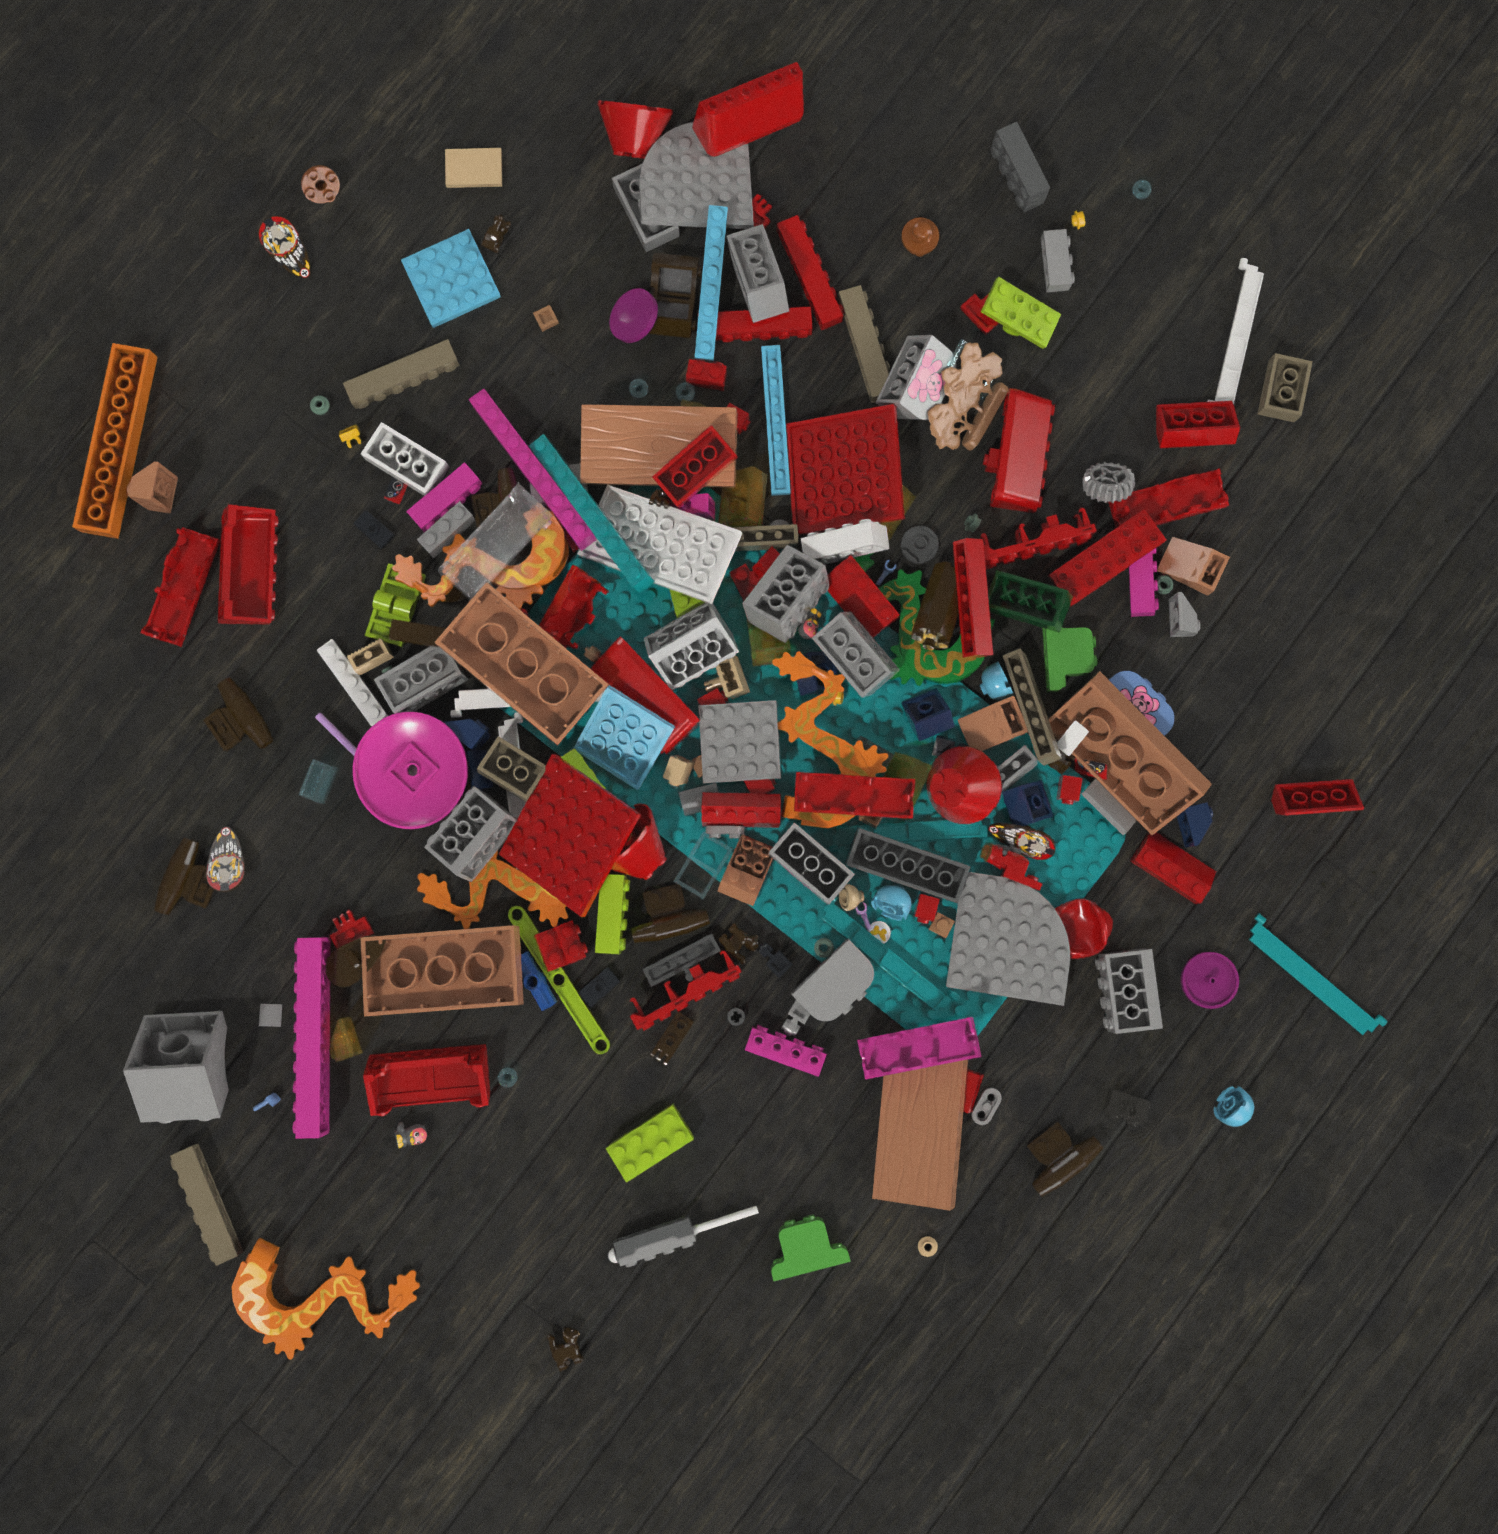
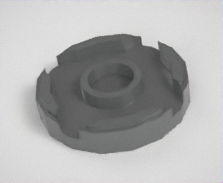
[901,526,939,564]

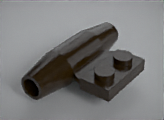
[471,468,526,546]
[203,678,274,751]
[154,837,214,915]
[631,884,710,943]
[1027,1122,1103,1197]

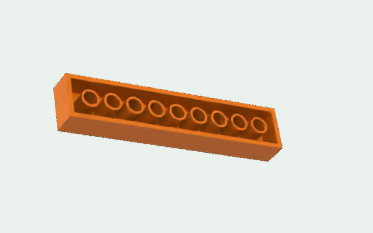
[72,343,158,539]

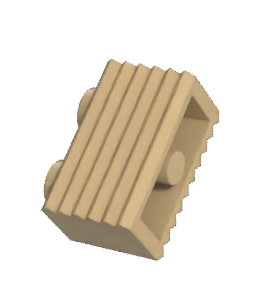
[347,638,394,675]

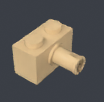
[704,656,750,699]

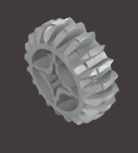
[1082,462,1135,503]

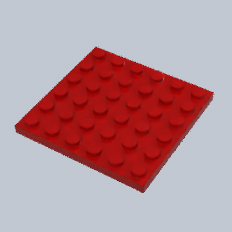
[786,404,905,536]
[499,754,641,917]

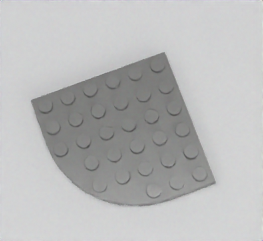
[639,122,754,229]
[946,872,1070,1006]

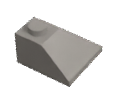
[1169,592,1200,637]

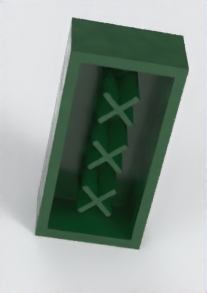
[988,570,1073,633]

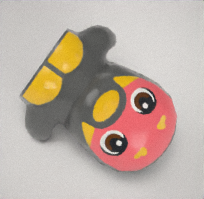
[798,608,821,639]
[394,1122,427,1148]

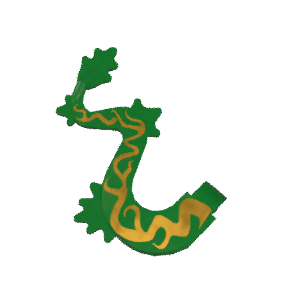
[854,553,995,686]

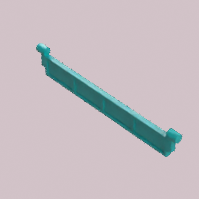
[828,820,993,853]
[822,896,960,1011]
[1249,913,1388,1035]

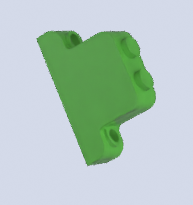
[1042,627,1097,693]
[771,1215,851,1281]

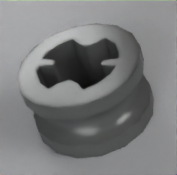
[727,1008,745,1026]

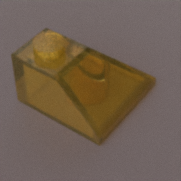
[329,1016,363,1062]

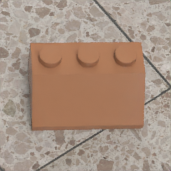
[127,461,178,514]

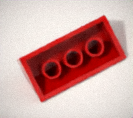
[1156,401,1240,448]
[827,555,899,638]
[1271,779,1364,815]
[702,792,781,828]
[1130,832,1216,904]

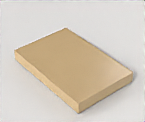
[445,148,502,188]

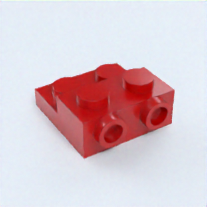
[534,920,588,972]

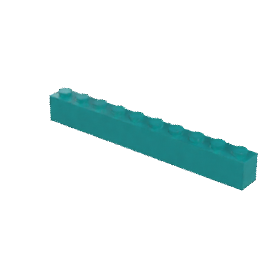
[529,434,655,593]

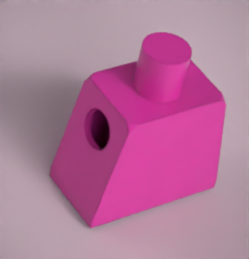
[670,493,715,521]

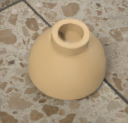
[839,884,864,911]

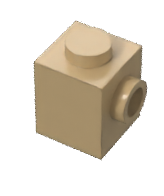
[663,755,694,786]

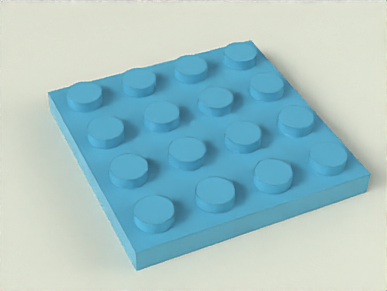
[401,229,501,328]
[573,685,676,790]

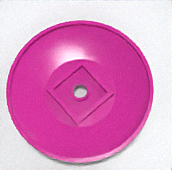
[353,712,468,829]

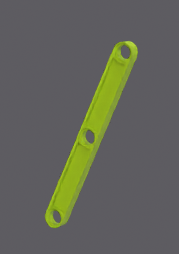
[508,906,610,1054]

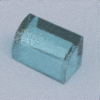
[299,759,339,804]

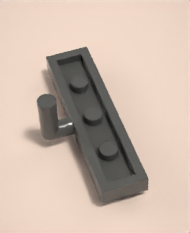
[643,934,721,987]

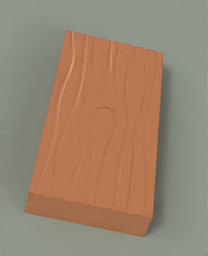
[580,405,738,488]
[435,582,609,746]
[1048,671,1212,835]
[361,925,524,1016]
[872,1059,968,1211]

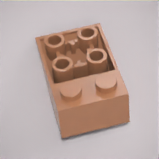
[1157,537,1230,595]
[957,696,1028,751]
[718,835,773,906]

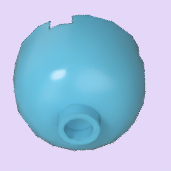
[980,661,1014,701]
[871,884,911,921]
[1213,1086,1255,1127]

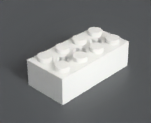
[361,422,450,496]
[801,519,890,565]

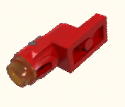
[980,843,1043,891]

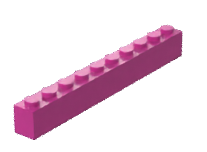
[469,389,596,551]

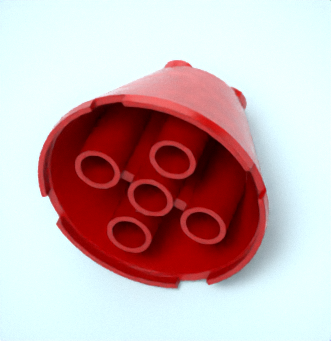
[598,100,673,159]
[926,746,1002,824]
[611,804,667,880]

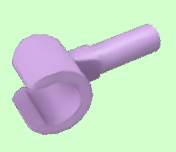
[855,902,871,930]

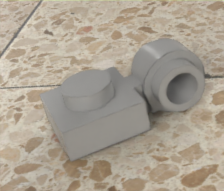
[781,1000,810,1037]

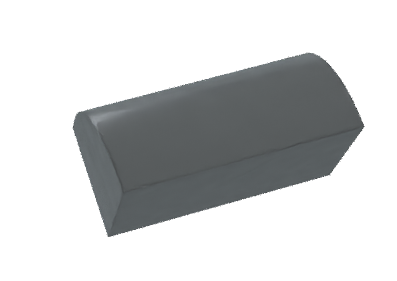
[678,783,719,816]

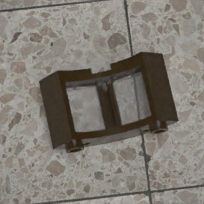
[648,253,702,338]

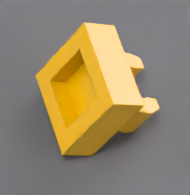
[339,424,361,448]

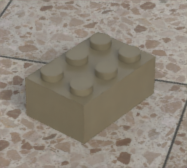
[1258,353,1313,422]
[477,736,546,802]

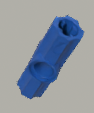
[521,951,557,1011]

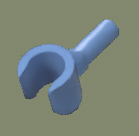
[876,560,896,586]
[253,1093,281,1111]

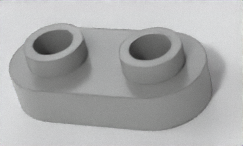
[706,826,744,839]
[971,1087,1002,1125]

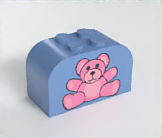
[1108,671,1174,736]

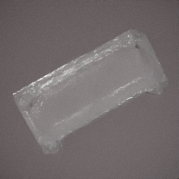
[438,483,553,600]

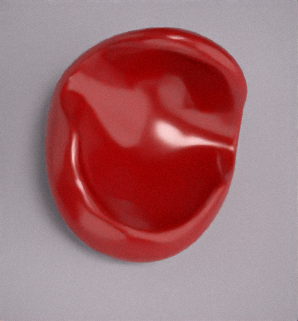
[1055,898,1113,959]

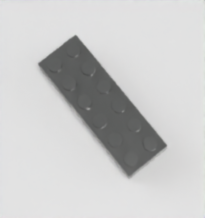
[845,827,971,904]

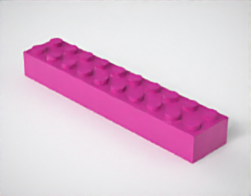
[293,937,331,1139]

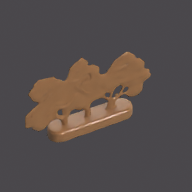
[928,343,1008,451]

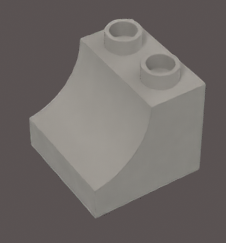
[123,1011,229,1123]

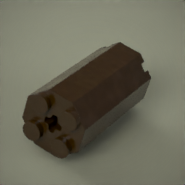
[911,561,959,651]

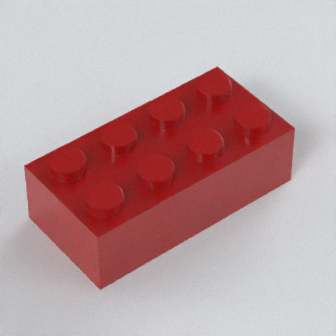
[652,425,738,508]

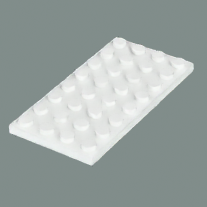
[577,485,742,604]

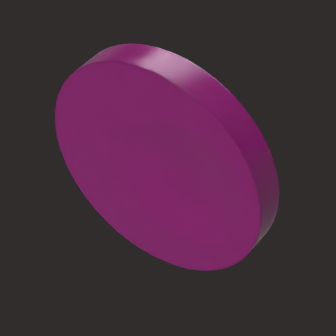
[610,288,658,343]
[1181,952,1239,1009]

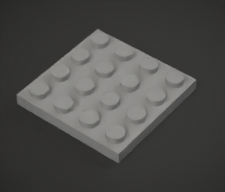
[698,700,781,783]

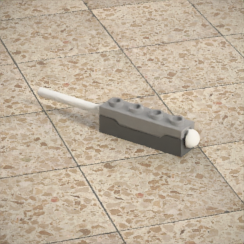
[608,1206,759,1267]

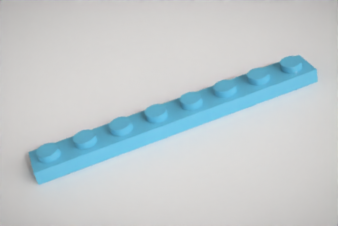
[695,205,728,361]
[761,345,790,496]

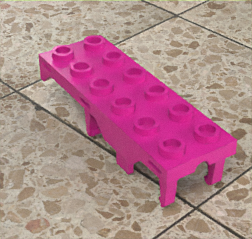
[857,1017,982,1079]

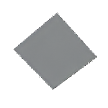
[259,1004,282,1027]

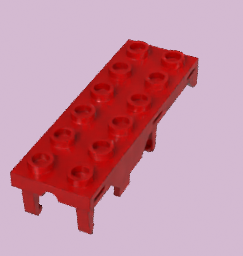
[1108,468,1229,528]
[980,508,1096,569]
[1048,509,1167,607]
[140,527,220,647]
[539,565,609,649]
[794,772,915,819]
[630,950,742,1031]

